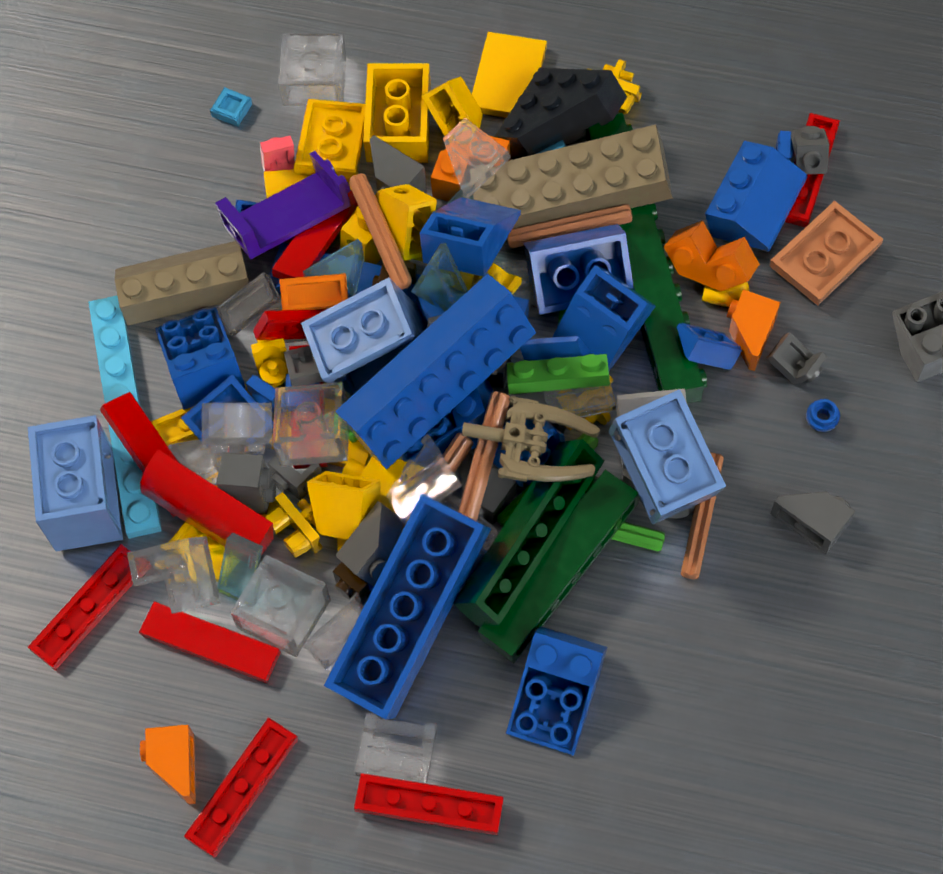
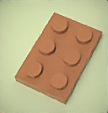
[769,201,883,306]

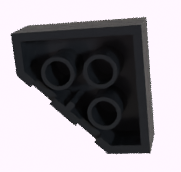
[494,68,627,160]

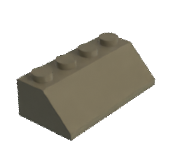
[114,241,253,326]

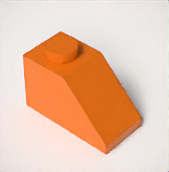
[727,289,781,371]
[140,725,196,805]

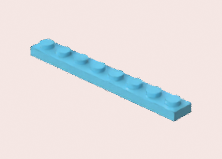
[88,296,162,539]

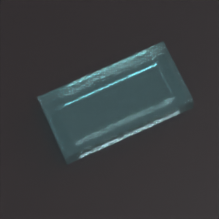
[217,533,263,605]

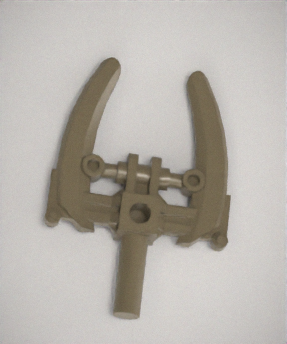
[461,396,600,482]

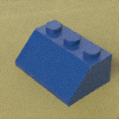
[705,141,807,252]
[523,224,634,315]

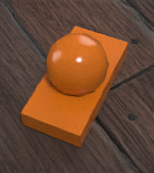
[279,273,348,310]

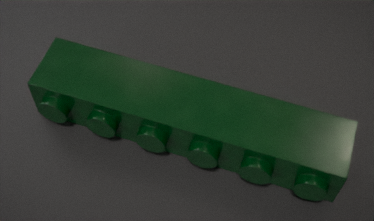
[453,439,605,625]
[478,469,639,664]

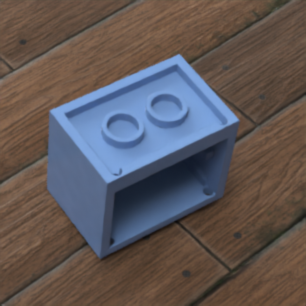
[301,277,427,400]
[608,389,726,525]
[28,415,123,552]

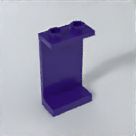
[215,151,351,259]

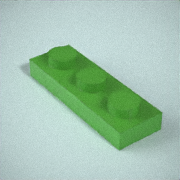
[507,354,610,395]

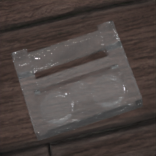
[354,712,438,784]

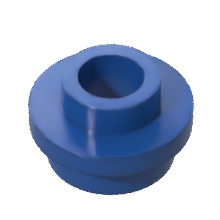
[806,399,840,432]

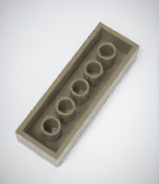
[470,124,673,229]

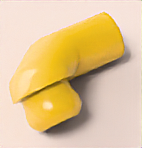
[702,282,749,307]

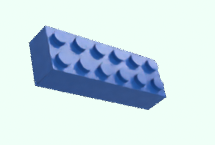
[335,274,536,470]
[324,494,491,720]

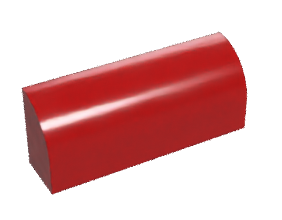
[140,449,274,566]

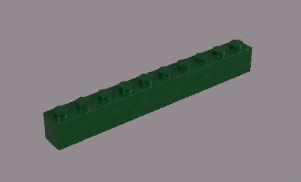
[586,113,708,403]

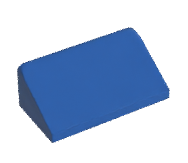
[677,323,742,370]
[520,336,592,361]

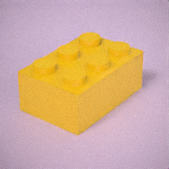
[363,63,431,163]

